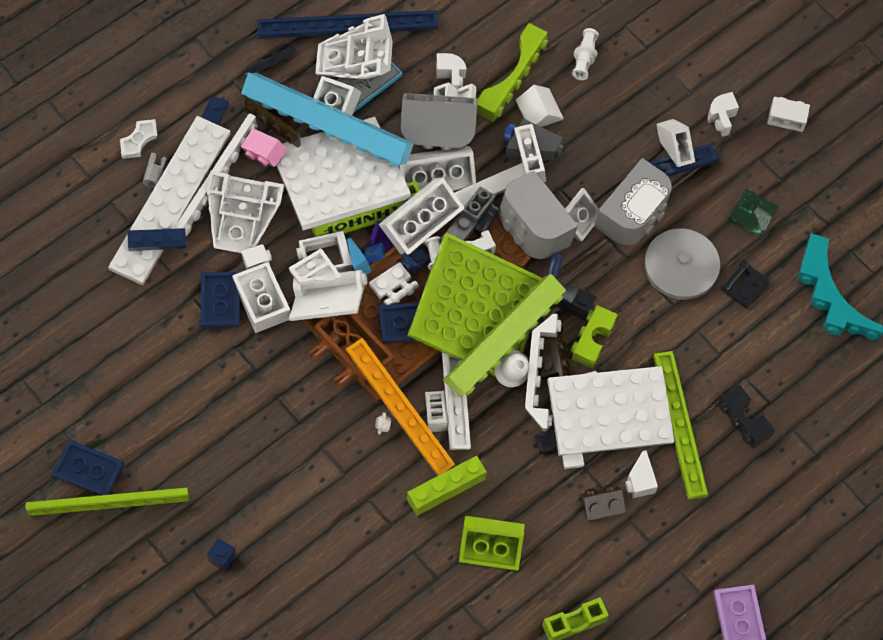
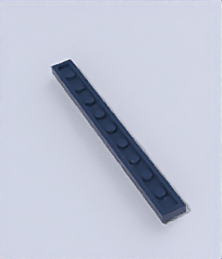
[257,10,438,39]

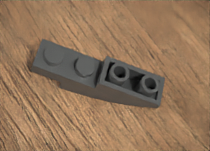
[440,186,496,243]

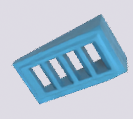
[347,238,371,275]

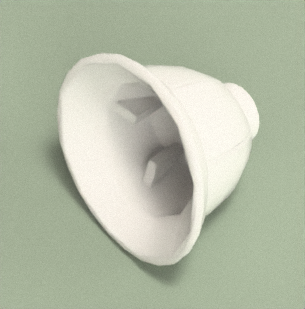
[495,350,529,387]

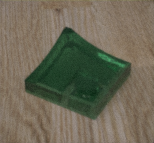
[728,188,778,235]

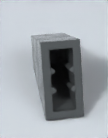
[505,118,564,160]

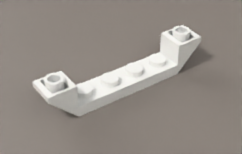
[525,314,561,432]

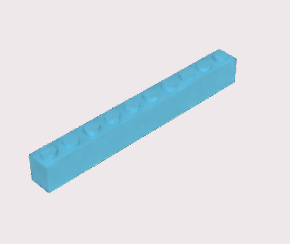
[241,73,414,167]

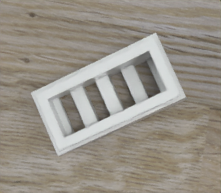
[425,391,448,432]

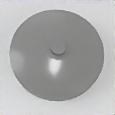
[644,229,720,300]

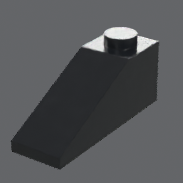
[552,284,597,321]

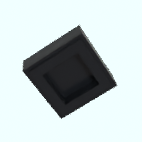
[534,429,558,455]

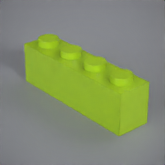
[407,456,487,516]

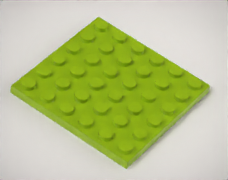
[407,233,542,377]

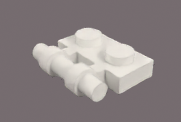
[369,262,419,305]

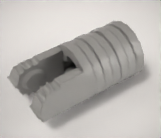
[142,152,167,188]

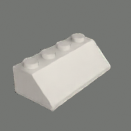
[398,146,476,191]

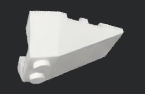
[316,14,393,79]
[207,171,284,253]

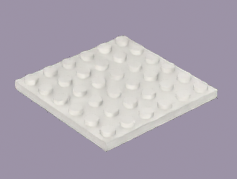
[276,117,411,230]

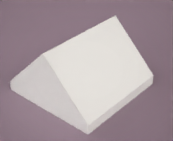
[516,85,563,127]
[565,188,599,241]

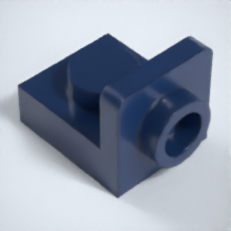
[401,246,431,275]

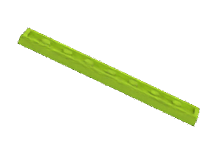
[653,351,708,500]
[25,488,189,516]

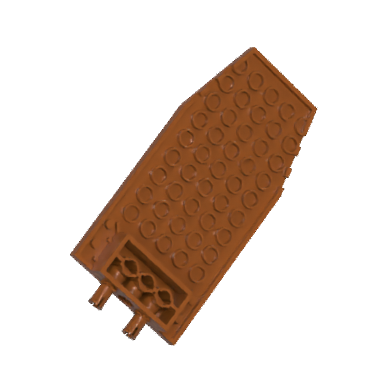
[302,204,532,402]

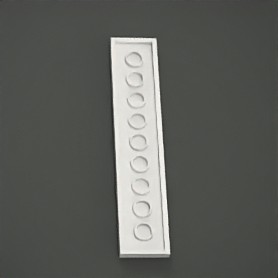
[108,116,230,285]

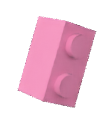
[241,129,287,167]

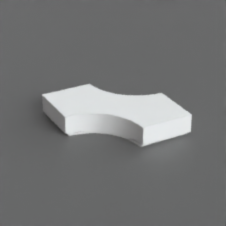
[120,119,158,159]

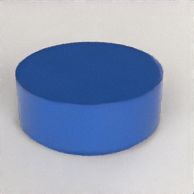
[503,124,517,143]

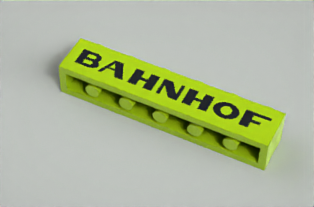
[311,181,420,237]

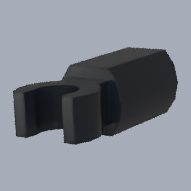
[473,205,498,237]

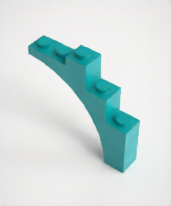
[797,233,883,340]

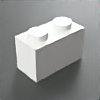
[767,97,810,132]

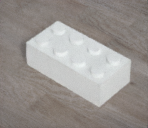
[379,178,464,255]

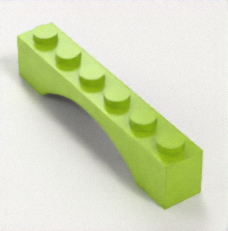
[477,23,548,122]

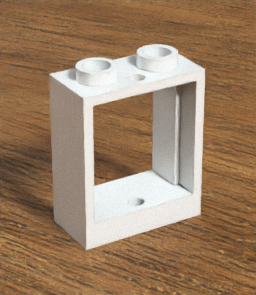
[296,231,352,273]

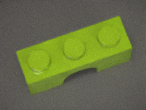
[571,305,618,369]
[542,597,609,640]

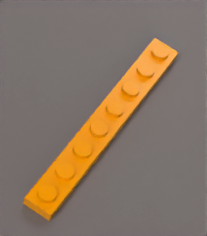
[346,338,455,476]

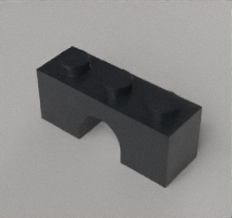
[718,384,775,449]

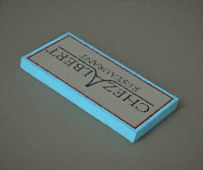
[337,62,403,112]

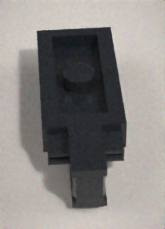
[247,43,297,75]

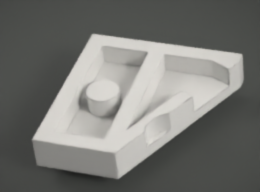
[289,249,342,285]

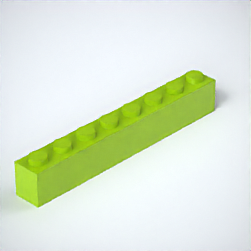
[443,273,566,397]

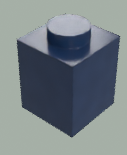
[207,538,236,571]

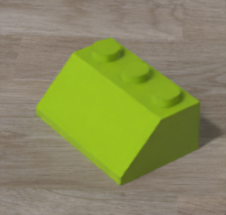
[459,516,525,571]

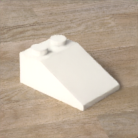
[232,262,290,333]

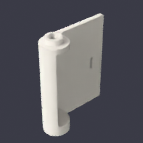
[289,270,367,321]

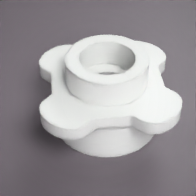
[375,412,391,435]

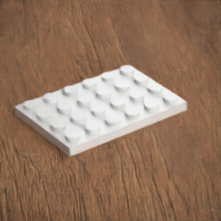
[547,366,674,456]

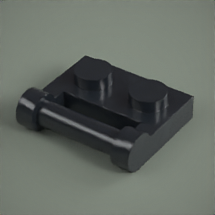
[720,260,770,309]

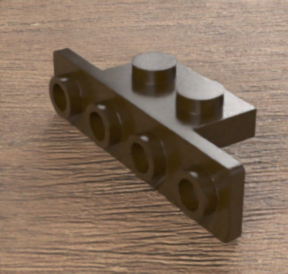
[245,98,301,148]
[539,324,571,380]

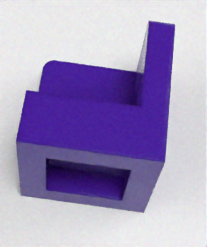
[370,220,392,253]

